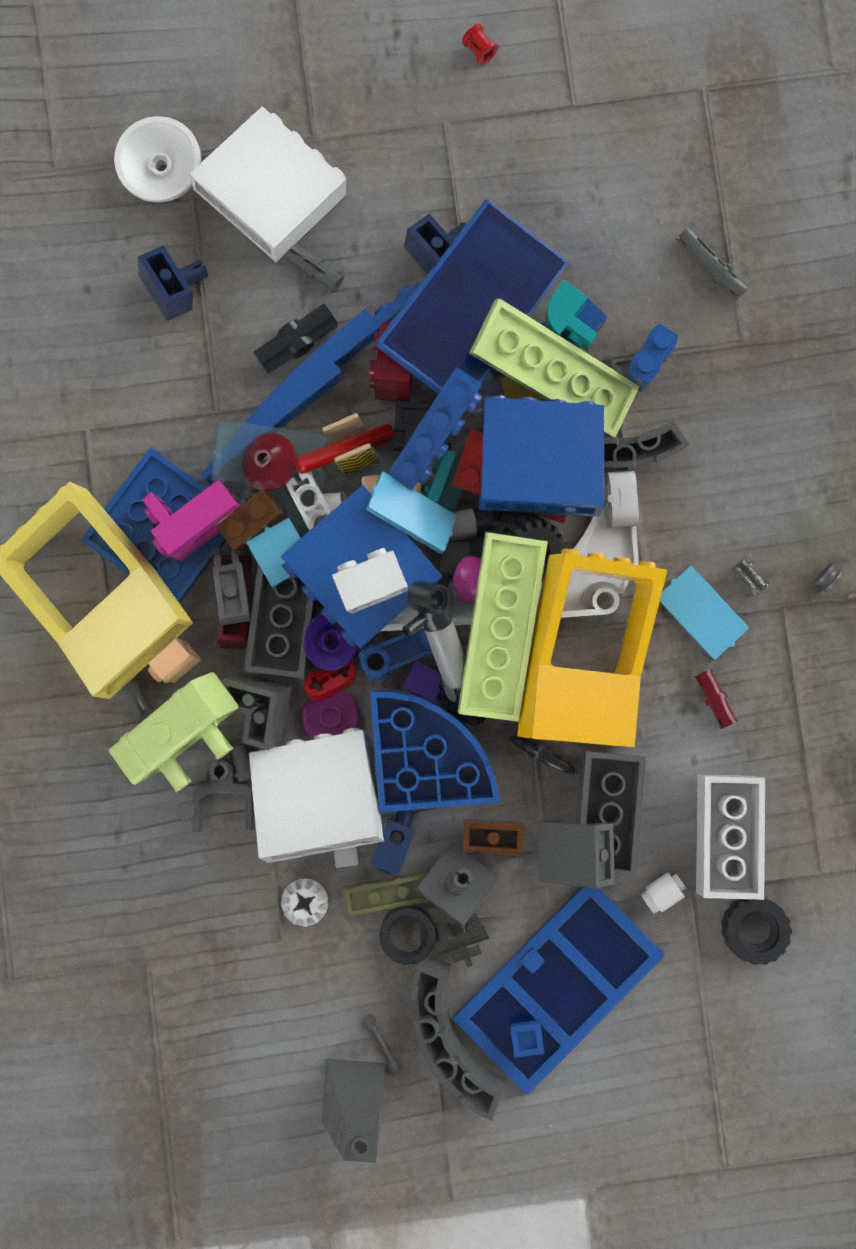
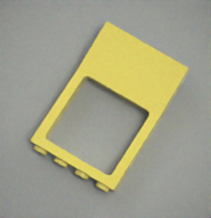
[0,482,193,699]

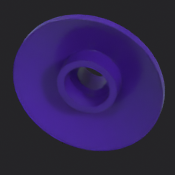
[304,613,357,670]

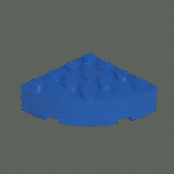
[370,689,500,812]

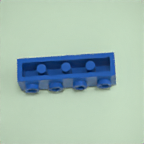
[388,367,482,490]

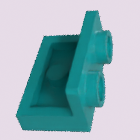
[423,450,463,512]

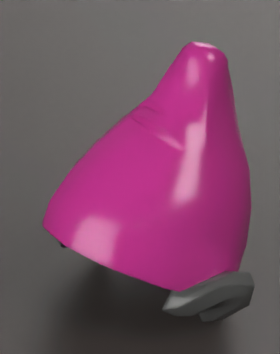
[448,556,481,604]

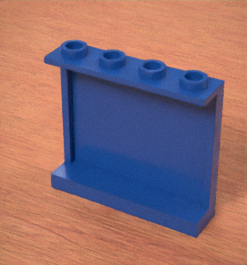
[478,395,604,517]
[281,485,443,648]

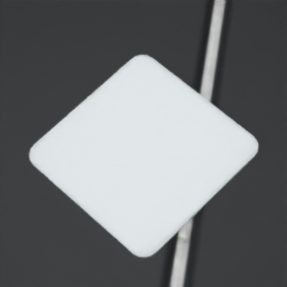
[334,846,359,868]

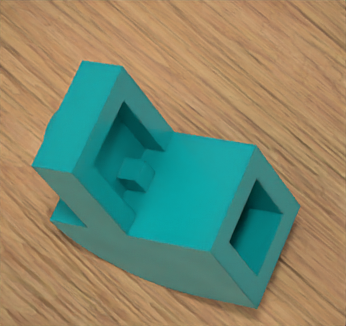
[545,280,598,351]

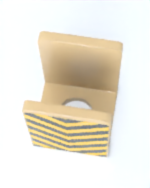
[322,413,380,476]

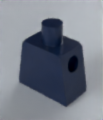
[370,810,416,877]

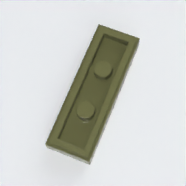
[342,871,430,918]

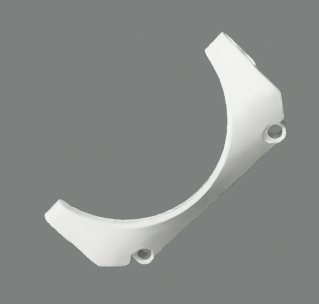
[314,470,639,632]

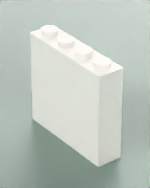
[189,107,346,262]
[249,728,384,863]

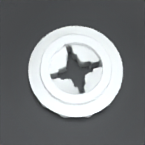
[281,878,328,927]

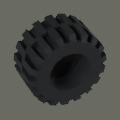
[483,512,564,583]

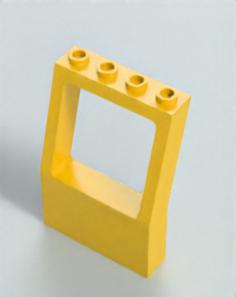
[517,549,667,747]

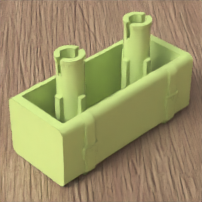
[109,672,238,793]

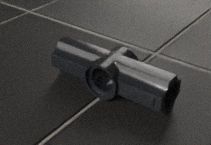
[253,303,338,374]

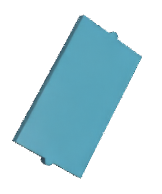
[366,471,457,554]
[660,566,749,660]

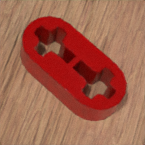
[304,661,356,702]

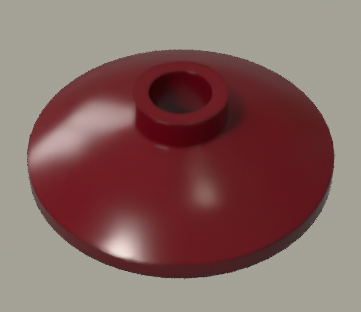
[243,433,297,492]

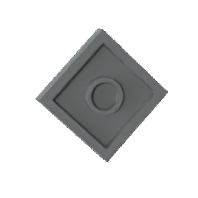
[415,841,499,927]

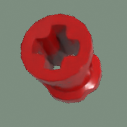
[462,24,499,65]

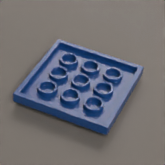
[81,447,226,603]

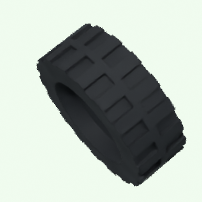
[721,897,792,965]

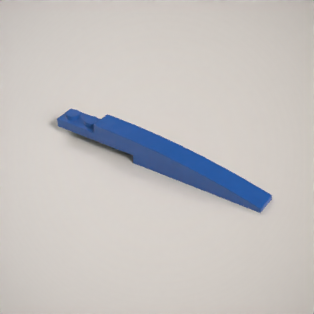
[201,282,420,484]

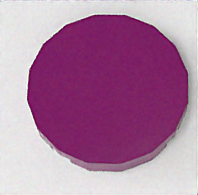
[301,689,360,740]

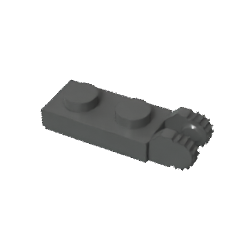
[212,547,251,625]

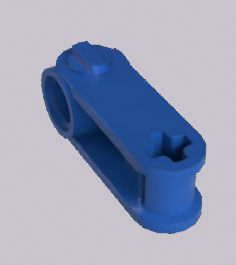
[358,628,433,683]

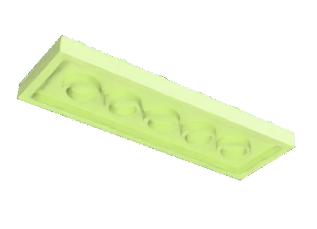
[469,298,640,438]
[458,532,548,722]

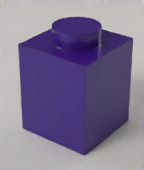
[402,660,443,702]

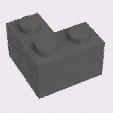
[223,673,292,750]

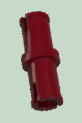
[694,668,738,729]

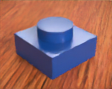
[510,1020,544,1058]

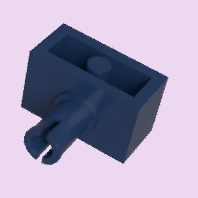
[404,213,473,289]
[138,245,208,321]

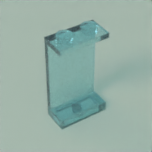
[211,419,330,494]

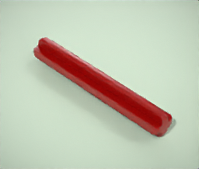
[294,424,395,474]

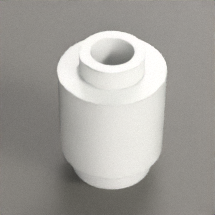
[641,872,687,914]

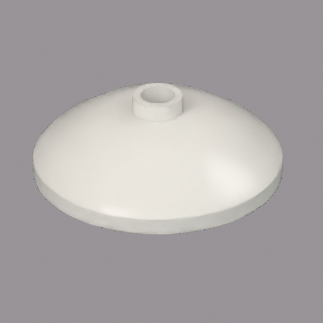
[114,116,201,202]

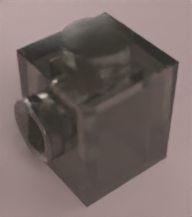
[439,542,469,580]

